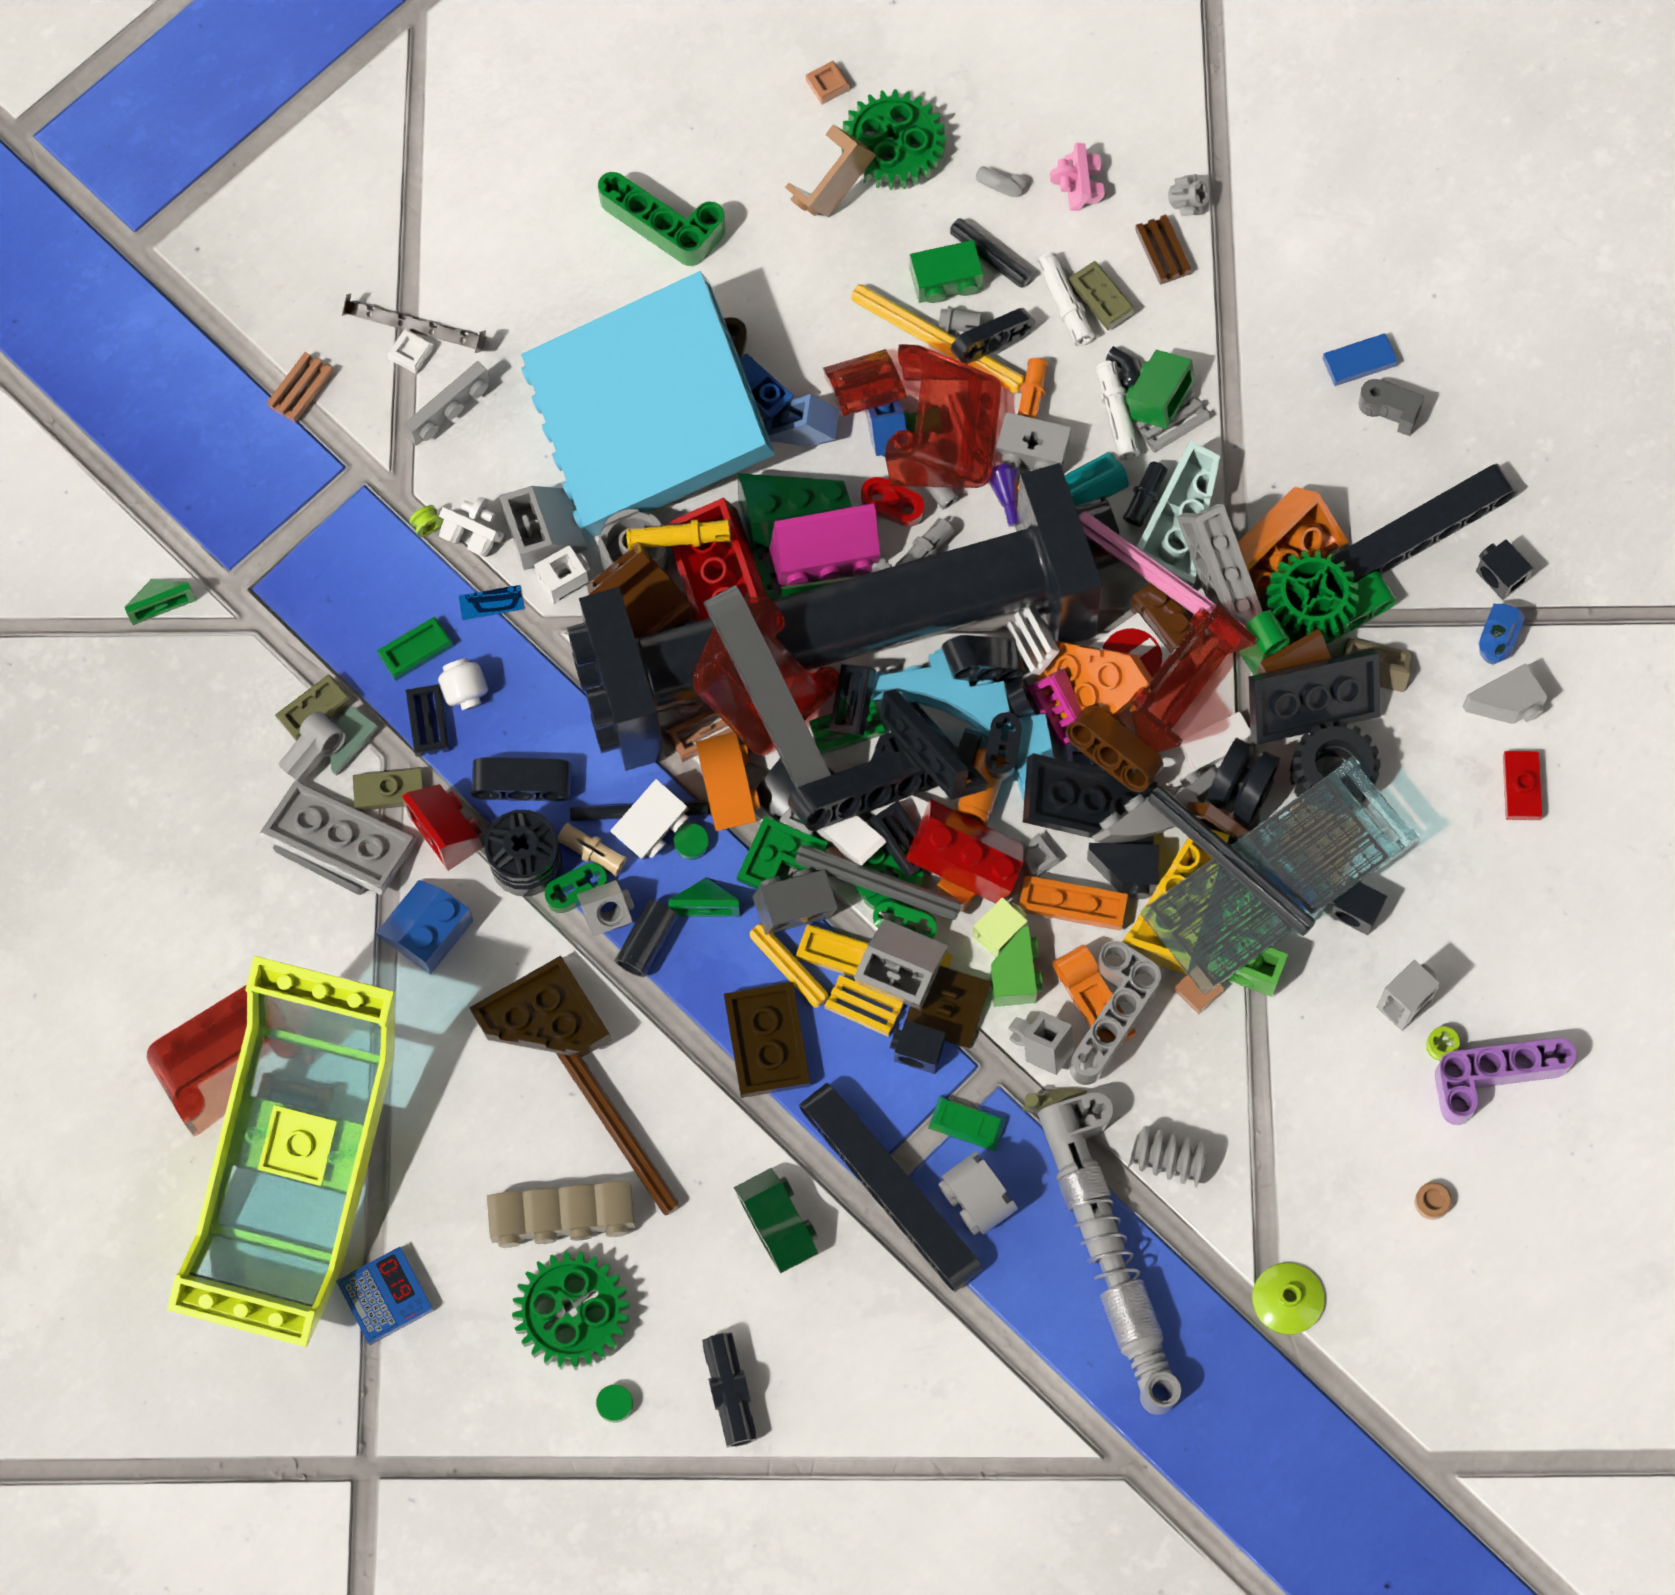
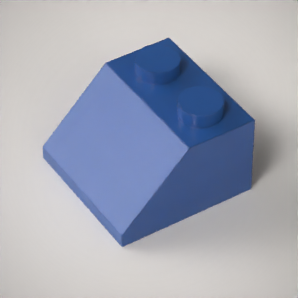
[375,880,474,975]

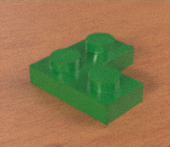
[736,816,828,890]

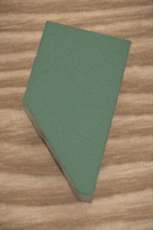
[330,706,379,776]

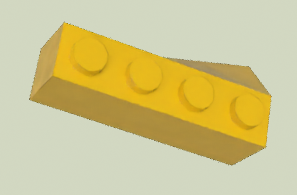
[1122,829,1230,975]

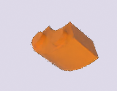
[695,733,760,831]

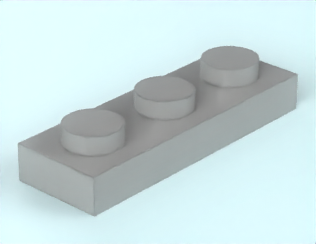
[404,361,490,446]

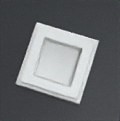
[387,329,434,374]

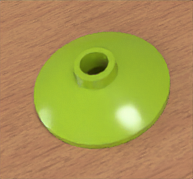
[1252,1263,1325,1335]

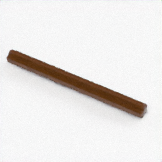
[556,1053,680,1215]

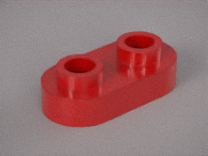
[861,477,925,527]

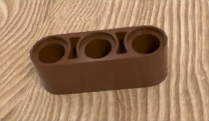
[1066,705,1164,792]

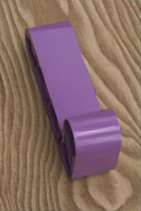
[1435,1038,1577,1125]

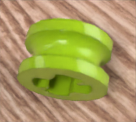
[409,505,444,537]
[1426,1026,1460,1061]

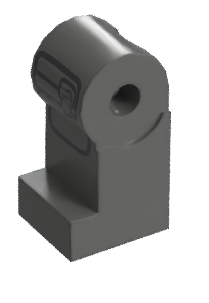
[1358,379,1424,437]

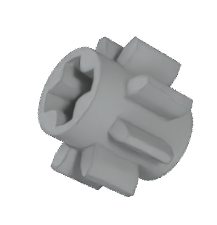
[1168,174,1209,216]

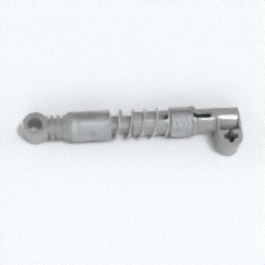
[1037,1092,1181,1415]

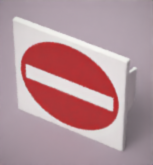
[1089,613,1179,682]

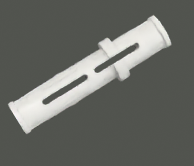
[1037,252,1095,346]
[1096,361,1140,460]

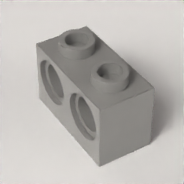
[1376,959,1441,1031]

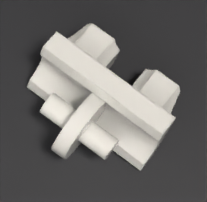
[439,497,505,557]

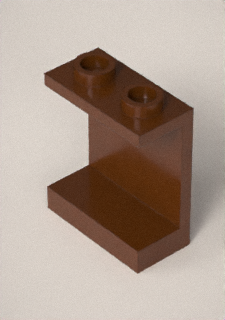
[587,542,694,638]

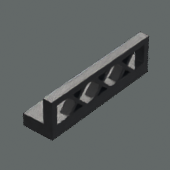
[879,689,988,800]

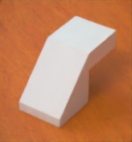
[814,816,886,865]

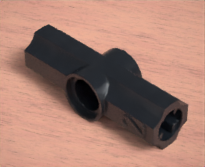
[702,1333,757,1448]

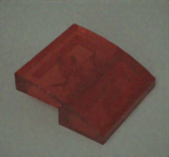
[823,349,907,417]

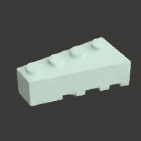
[1127,441,1220,587]

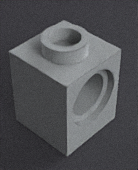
[577,880,635,937]

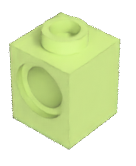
[972,897,1028,958]

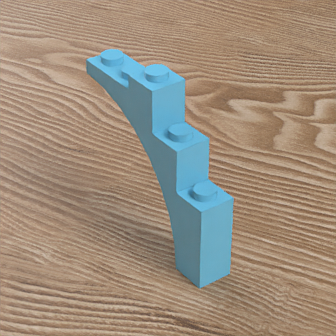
[871,648,1054,802]

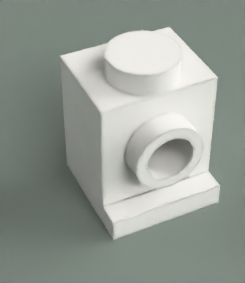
[534,545,590,604]

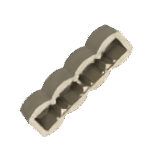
[487,1181,635,1248]

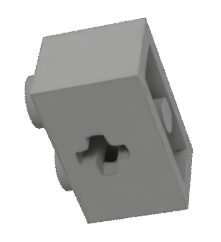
[995,412,1071,470]

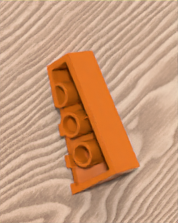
[1238,487,1349,598]

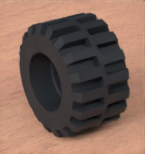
[1290,721,1381,816]

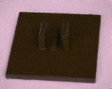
[905,966,991,1049]

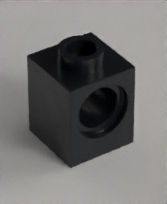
[1476,539,1533,600]
[1329,877,1388,935]
[890,1020,946,1074]

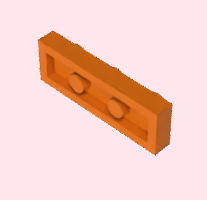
[1019,875,1128,931]

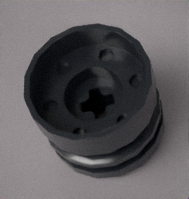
[485,810,562,896]

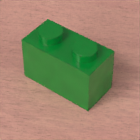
[909,240,983,303]
[1126,350,1196,429]

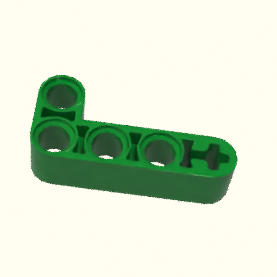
[598,172,726,266]

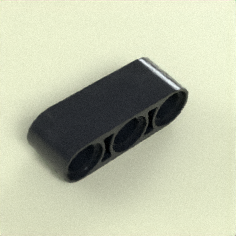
[941,635,1025,683]
[471,757,572,802]

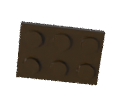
[724,982,811,1098]

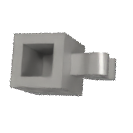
[1009,1011,1074,1075]

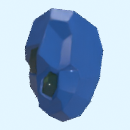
[1478,603,1525,665]

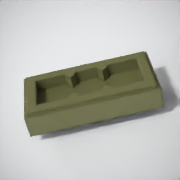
[1068,261,1135,331]
[275,674,351,741]
[353,769,423,811]

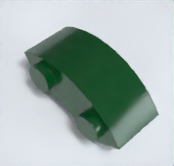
[733,1168,818,1274]

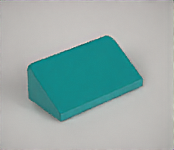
[1064,452,1129,506]

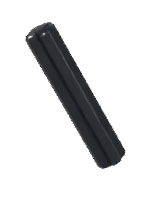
[950,218,1032,288]

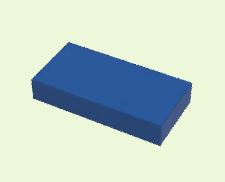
[1322,333,1398,386]

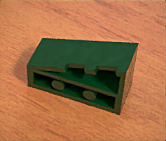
[738,473,852,550]

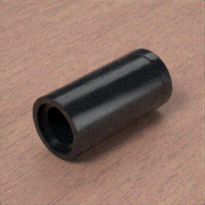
[614,900,678,978]

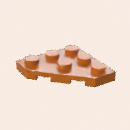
[1034,641,1155,726]

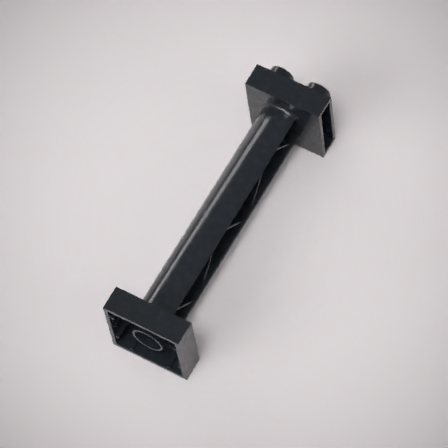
[566,463,1103,771]

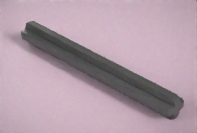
[796,845,961,920]

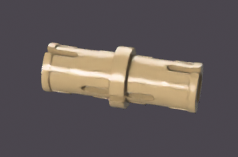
[557,822,627,876]

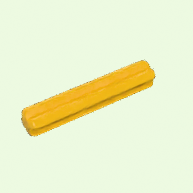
[749,923,828,1008]

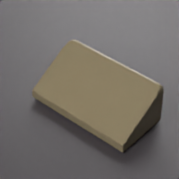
[1343,638,1414,692]

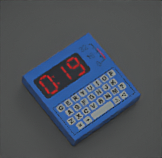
[336,1246,434,1345]

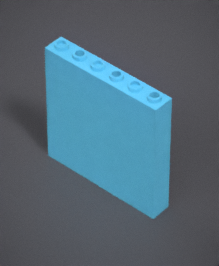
[521,271,776,537]

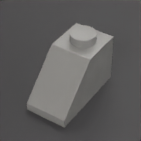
[1462,663,1548,724]

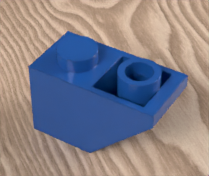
[740,353,794,420]

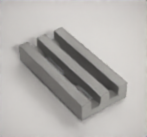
[1135,390,1210,453]

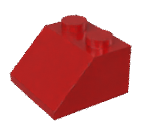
[402,784,483,871]

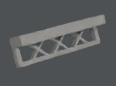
[1177,504,1263,644]

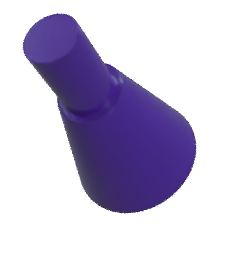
[986,464,1018,527]

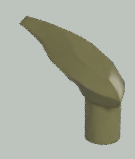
[1021,1088,1087,1113]

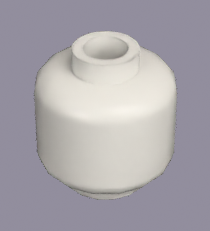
[438,658,488,711]

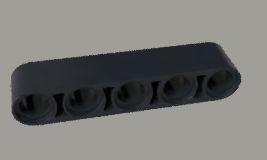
[788,749,938,831]

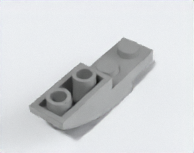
[1092,769,1216,843]

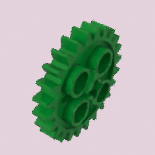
[842,89,946,190]
[512,1251,630,1370]

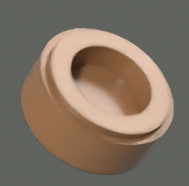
[1414,1182,1452,1220]

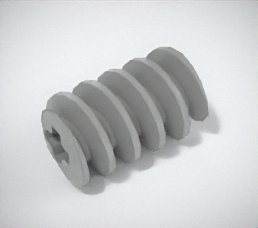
[1128,1126,1206,1188]

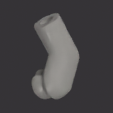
[976,166,1026,197]

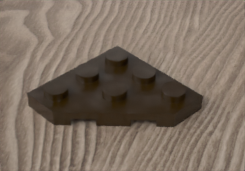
[469,955,612,1058]

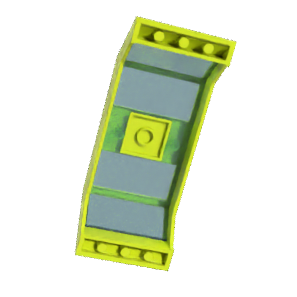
[167,956,395,1347]

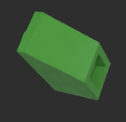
[990,926,1043,1007]

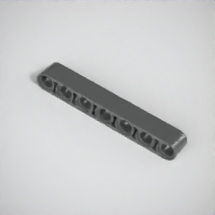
[704,585,831,789]

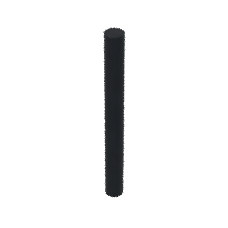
[570,801,709,821]

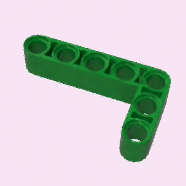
[1239,571,1398,675]

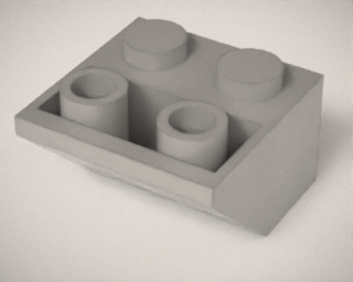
[500,486,588,570]
[854,919,949,1011]

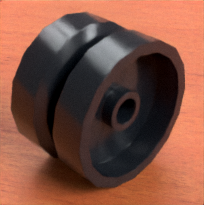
[1204,737,1281,826]

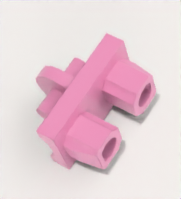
[1050,143,1105,211]

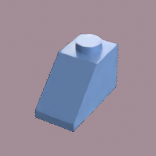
[763,394,839,446]

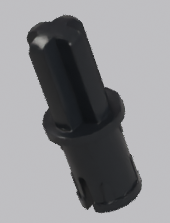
[1122,461,1168,527]

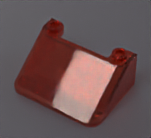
[885,344,1001,488]
[693,597,839,755]
[1130,604,1258,752]
[146,985,315,1137]

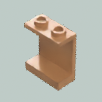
[785,124,876,217]

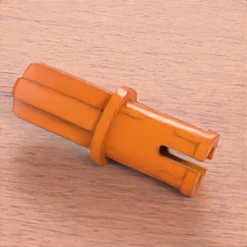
[1018,358,1049,419]

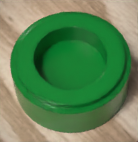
[674,824,709,860]
[596,1385,633,1423]

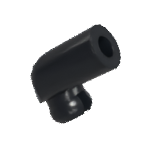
[1106,346,1141,389]

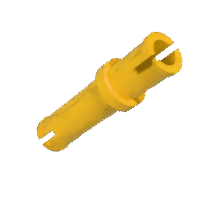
[626,519,731,550]

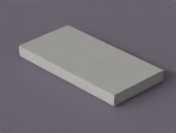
[260,781,416,895]

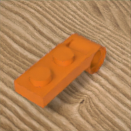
[1052,944,1136,1043]

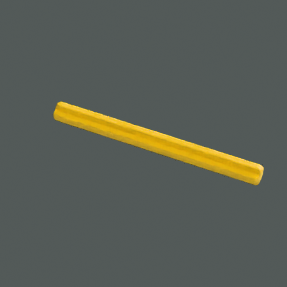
[851,284,1025,393]

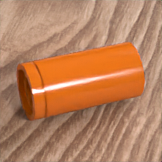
[956,749,1007,826]

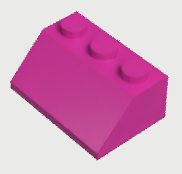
[769,503,880,587]

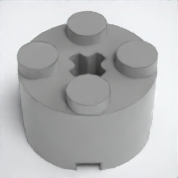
[598,509,668,571]
[938,1151,1018,1235]

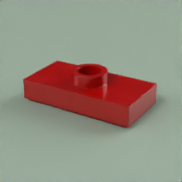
[1503,751,1542,820]

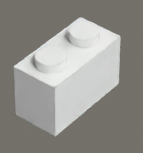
[610,779,689,860]

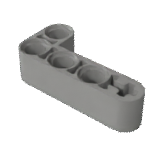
[1070,941,1161,1085]

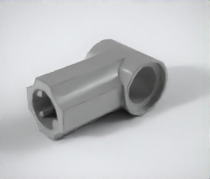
[278,711,346,783]

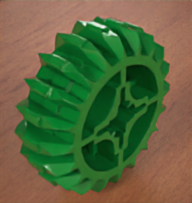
[1266,550,1360,639]

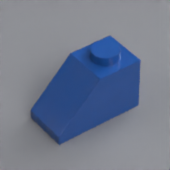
[863,391,909,458]

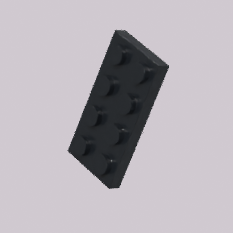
[1249,649,1380,745]
[1022,753,1157,845]

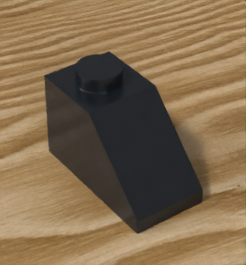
[1087,843,1159,899]

